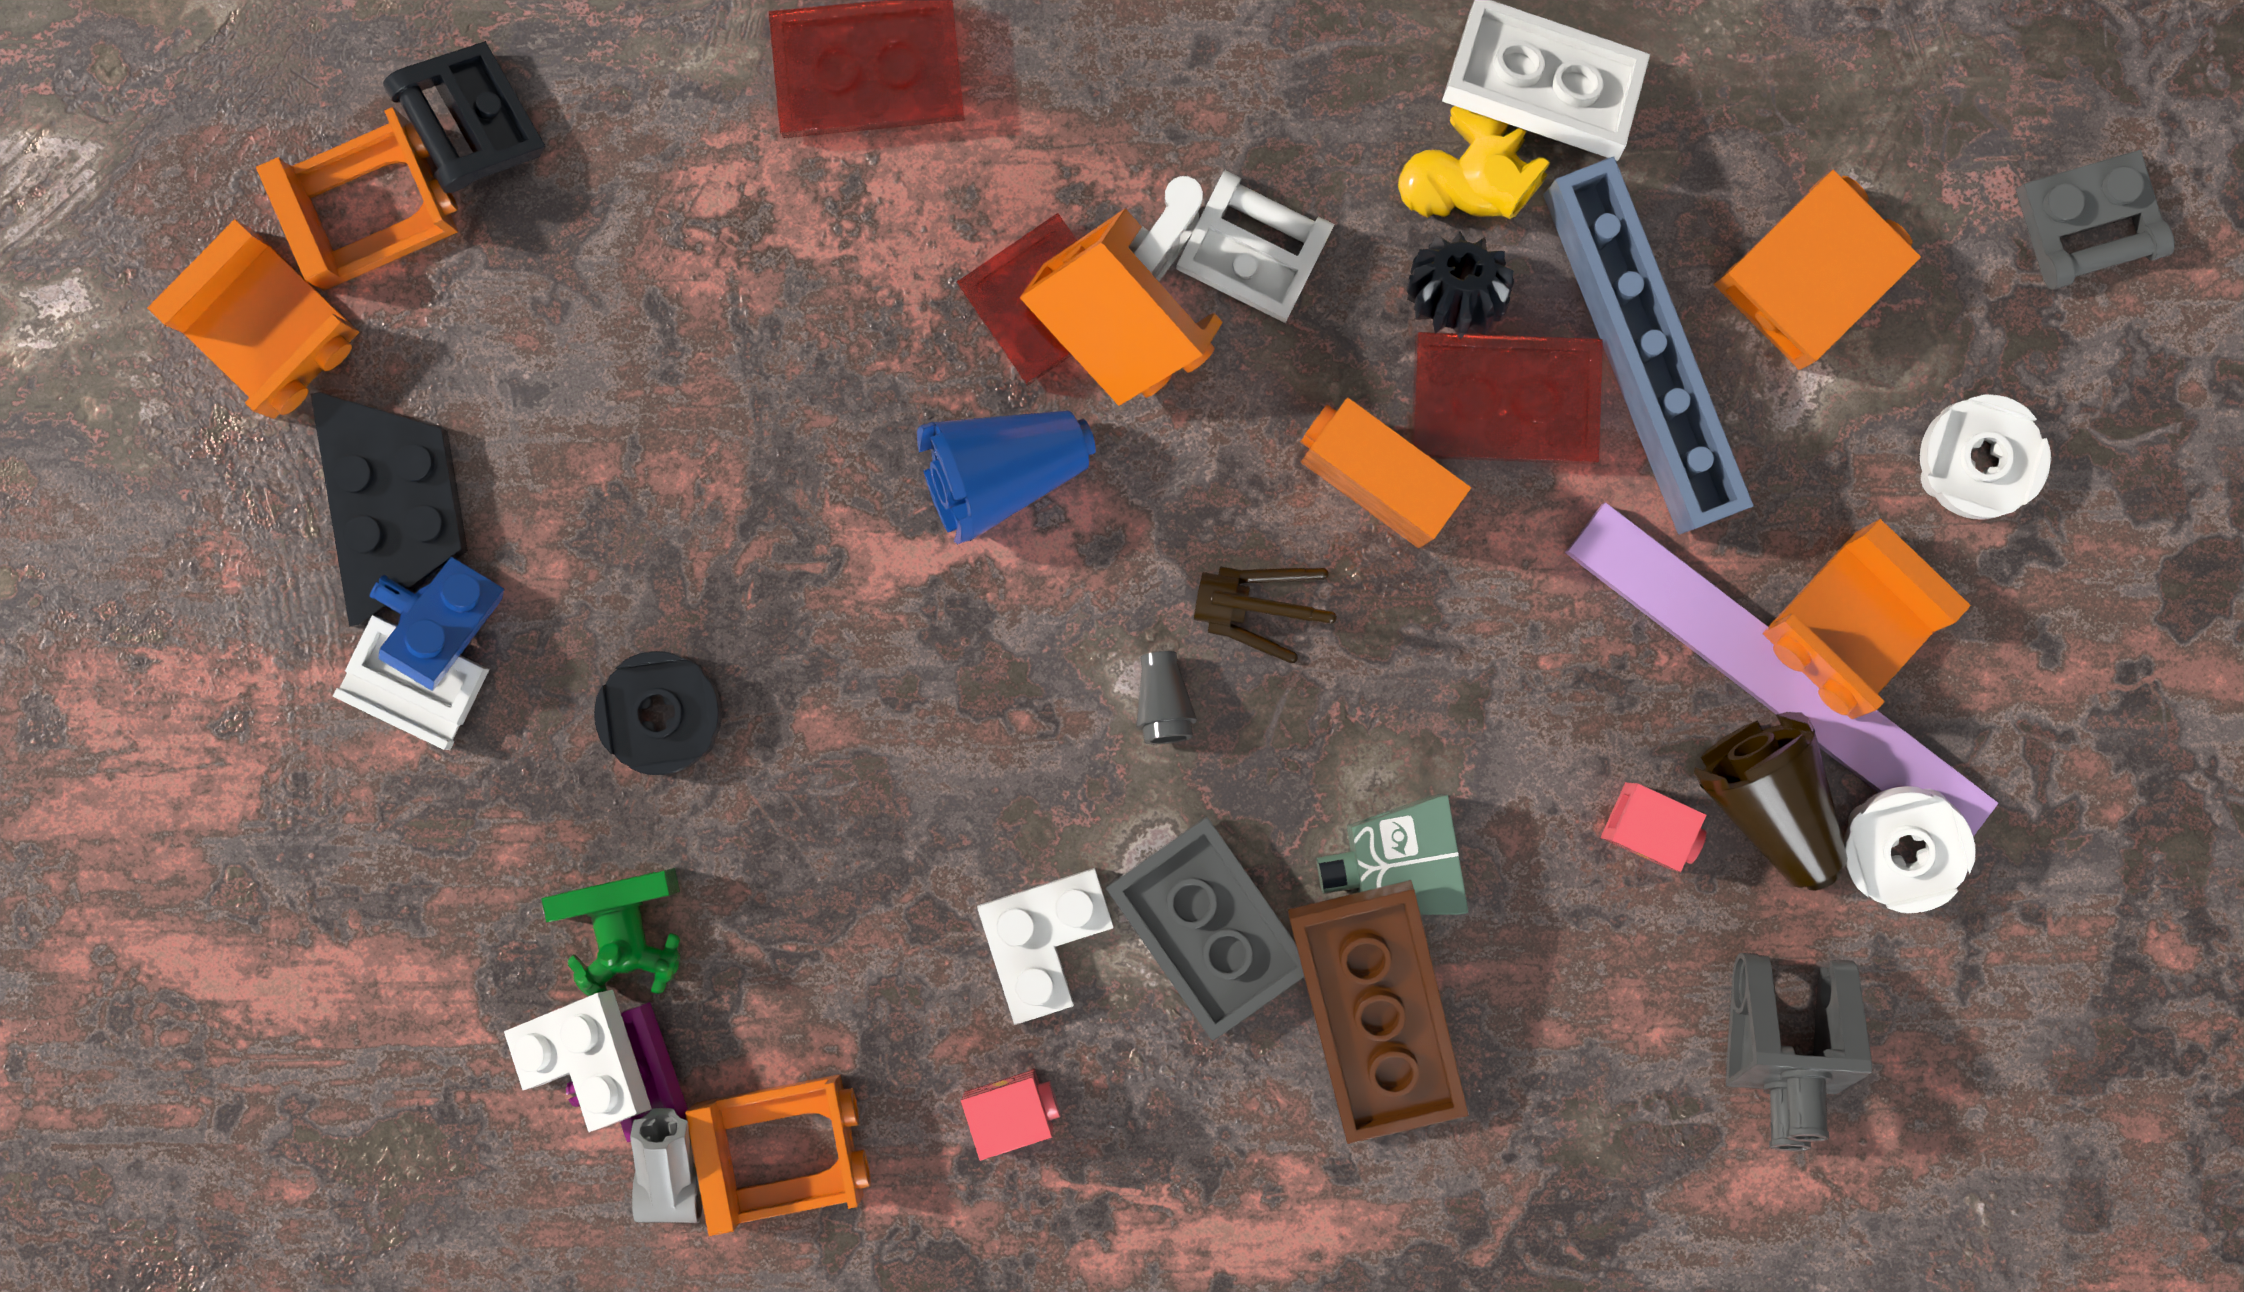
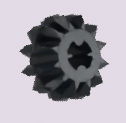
[1406,231,1514,340]

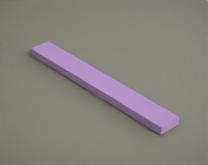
[1565,503,1998,836]

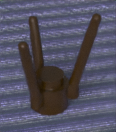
[1194,566,1337,664]

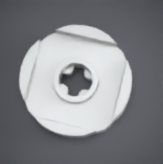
[1920,395,2051,520]
[1843,786,1975,913]

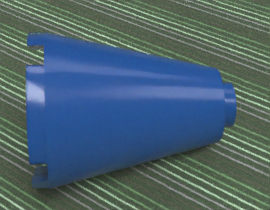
[917,410,1096,545]

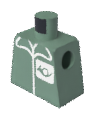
[1316,794,1469,915]

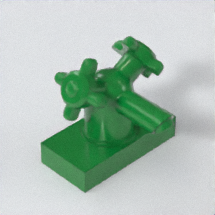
[541,868,680,997]

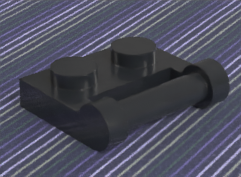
[383,41,546,193]

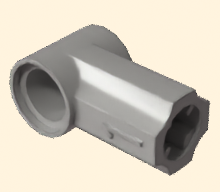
[630,1108,703,1223]

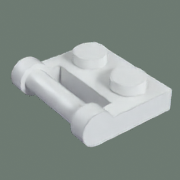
[1176,170,1335,323]
[1128,176,1203,281]

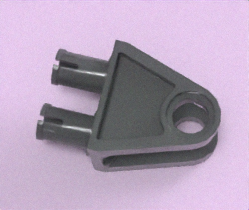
[1726,952,1872,1151]

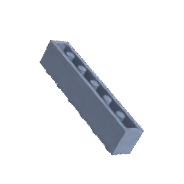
[1543,157,1753,535]

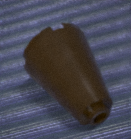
[1694,712,1848,891]

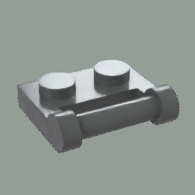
[2015,149,2175,290]

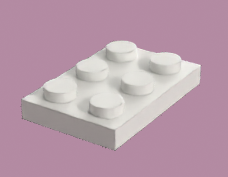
[1442,0,1650,161]

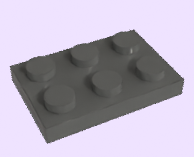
[1106,816,1304,1042]

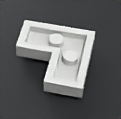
[977,868,1114,1025]
[504,989,652,1132]

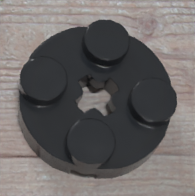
[594,651,722,775]

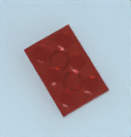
[768,0,965,138]
[1411,332,1603,464]

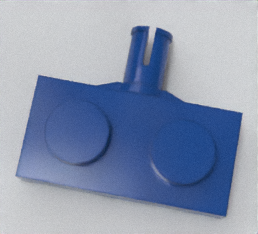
[370,557,504,691]

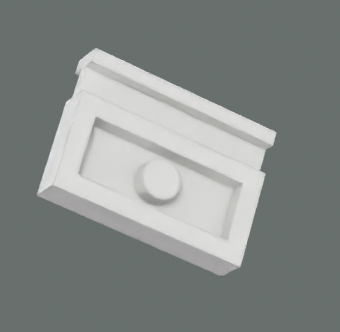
[333,615,490,750]

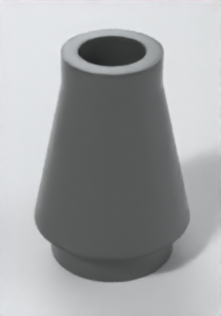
[1136,651,1197,745]

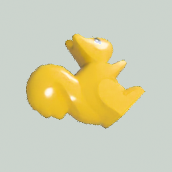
[1398,106,1550,219]

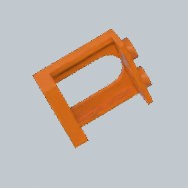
[256,107,458,291]
[685,1074,871,1236]

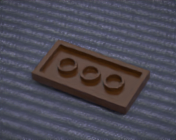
[1288,880,1469,1144]

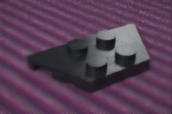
[311,392,468,628]

